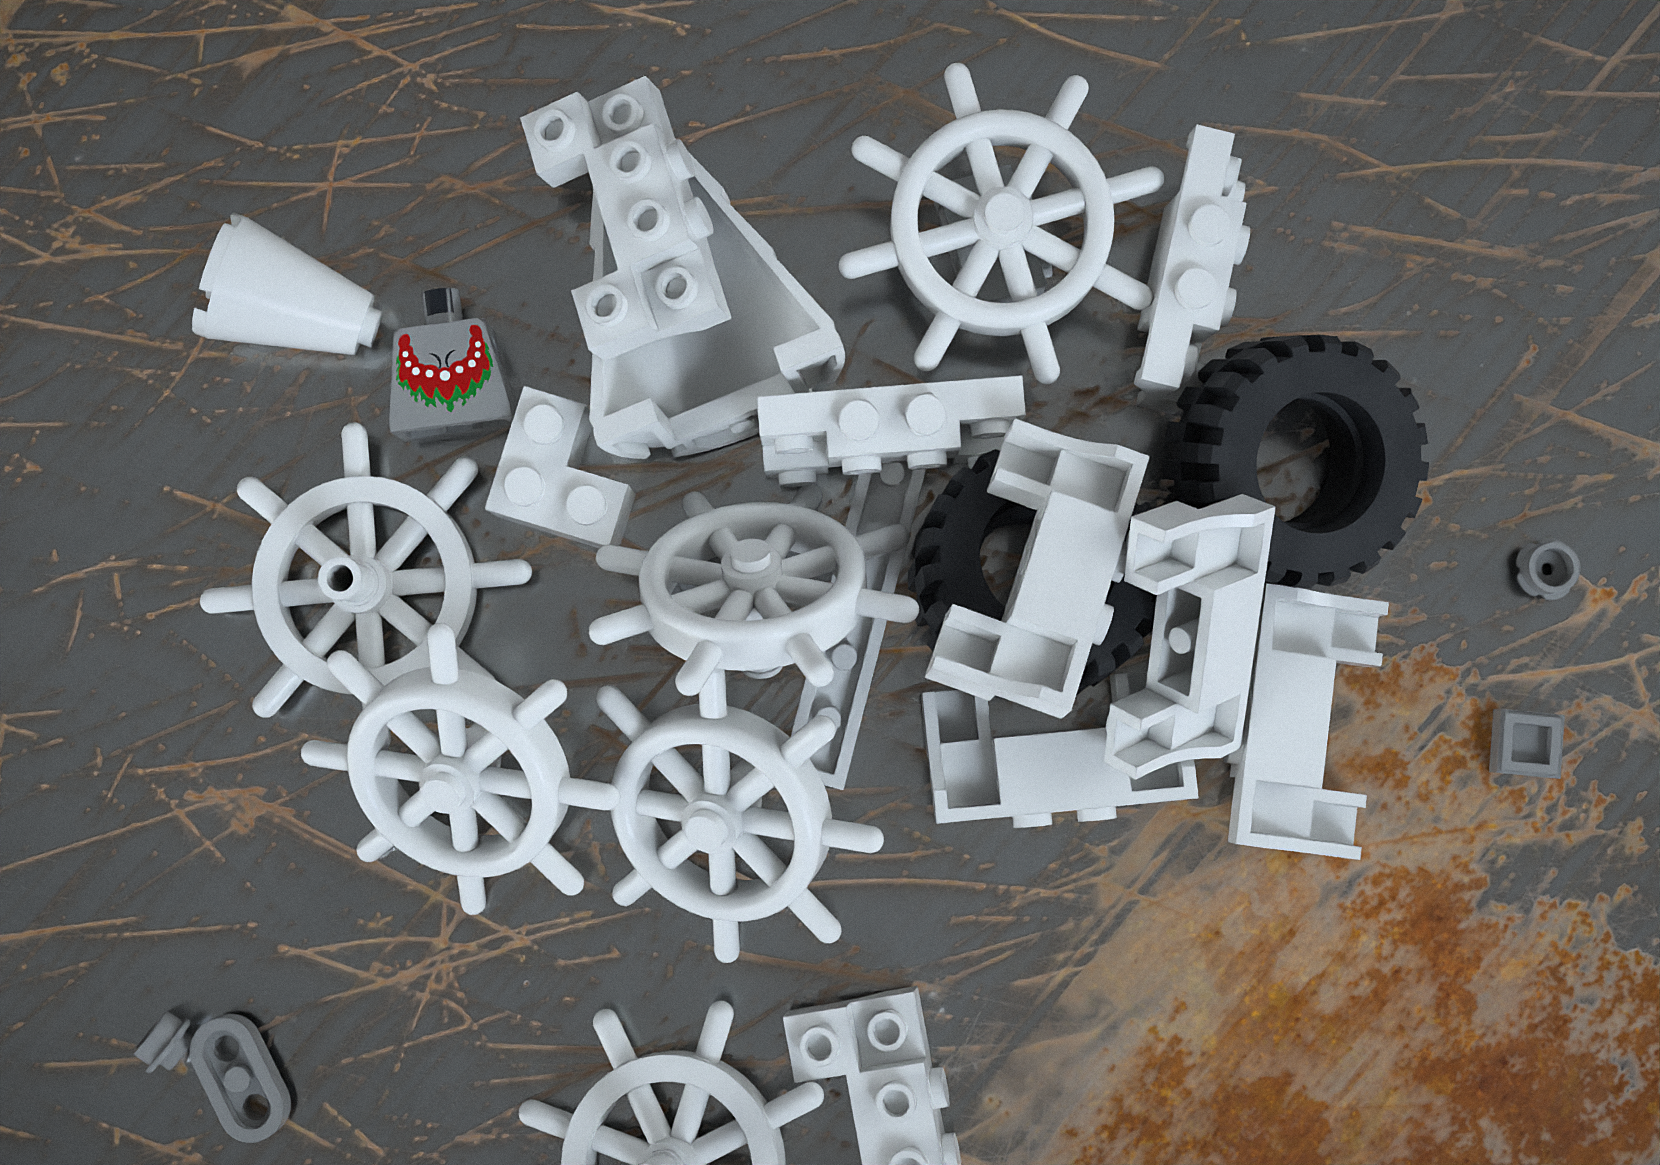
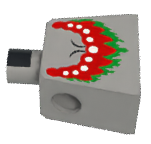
[389,288,517,442]

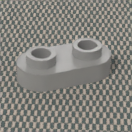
[190,1014,291,1143]

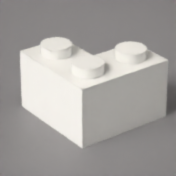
[485,386,636,548]

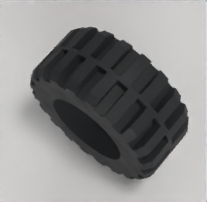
[1162,335,1429,589]
[908,449,1157,699]

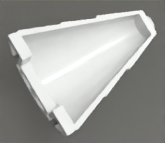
[589,138,845,459]

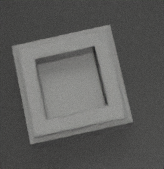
[1489,709,1565,779]

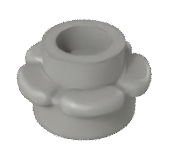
[1516,538,1580,601]
[133,1010,193,1073]

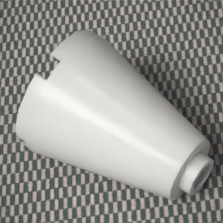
[192,212,383,355]

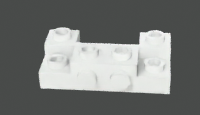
[520,76,732,361]
[1134,124,1250,414]
[757,375,1026,487]
[925,418,1150,719]
[1104,494,1275,779]
[1223,583,1389,860]
[921,672,1199,828]
[783,986,961,1165]

